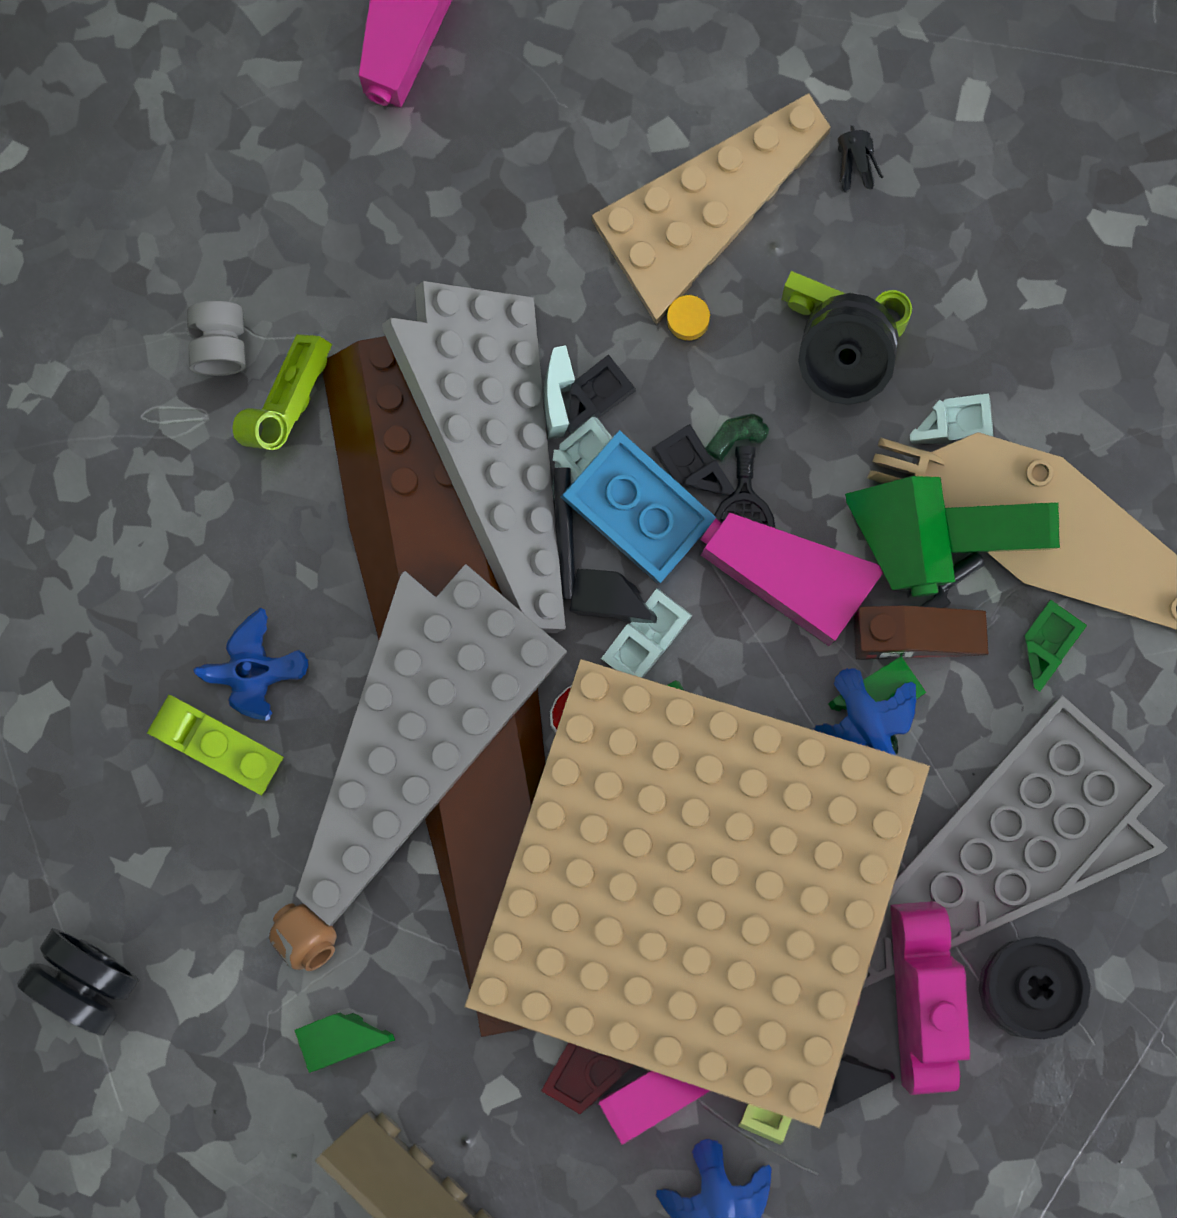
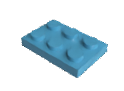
[560,430,717,584]

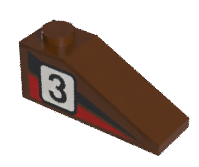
[854,605,989,660]

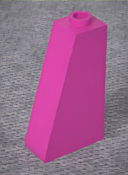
[359,0,452,108]
[700,513,883,646]
[598,1070,710,1144]

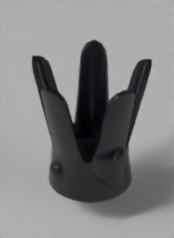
[837,126,883,192]

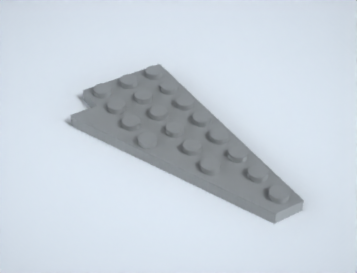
[382,281,566,633]
[296,564,568,926]
[863,695,1168,988]

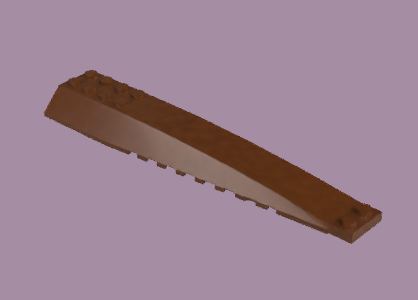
[323,336,545,1037]

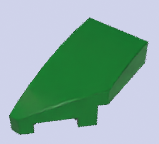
[1024,600,1087,692]
[828,656,926,712]
[294,1013,395,1073]

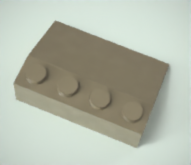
[315,1111,493,1218]

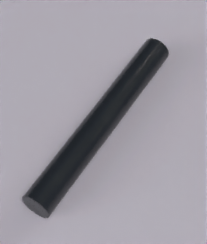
[553,468,575,599]

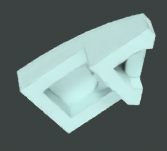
[543,345,575,440]
[910,394,994,444]
[552,417,612,500]

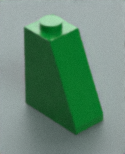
[845,476,955,597]
[945,502,1060,553]

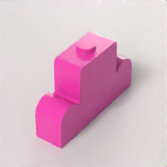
[890,901,970,1095]

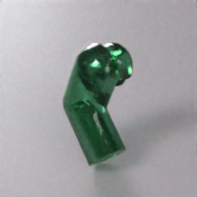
[705,413,769,461]

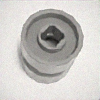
[187,301,246,376]

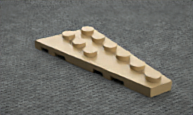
[592,93,831,325]

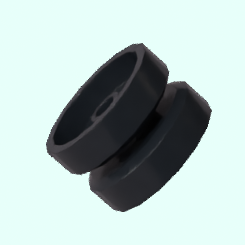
[798,293,899,405]
[17,928,139,1036]
[978,936,1091,1040]

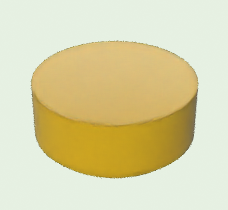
[667,295,710,341]

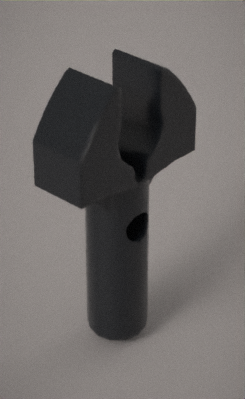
[907,552,984,608]

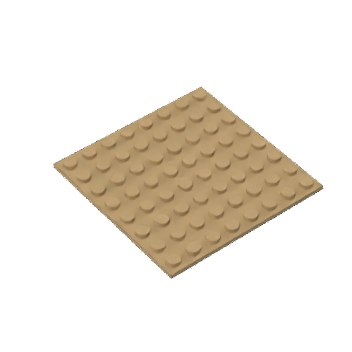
[465,659,930,1128]

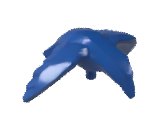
[194,608,308,721]
[812,668,916,755]
[656,1139,772,1218]

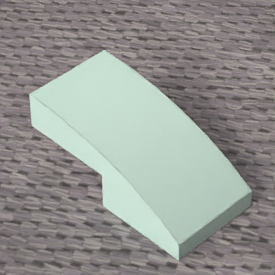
[601,589,693,678]

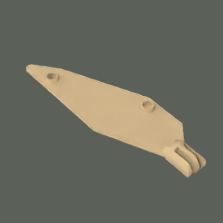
[867,432,1177,630]

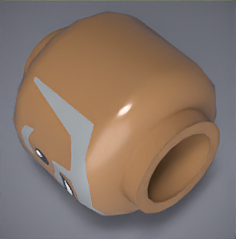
[269,903,337,971]

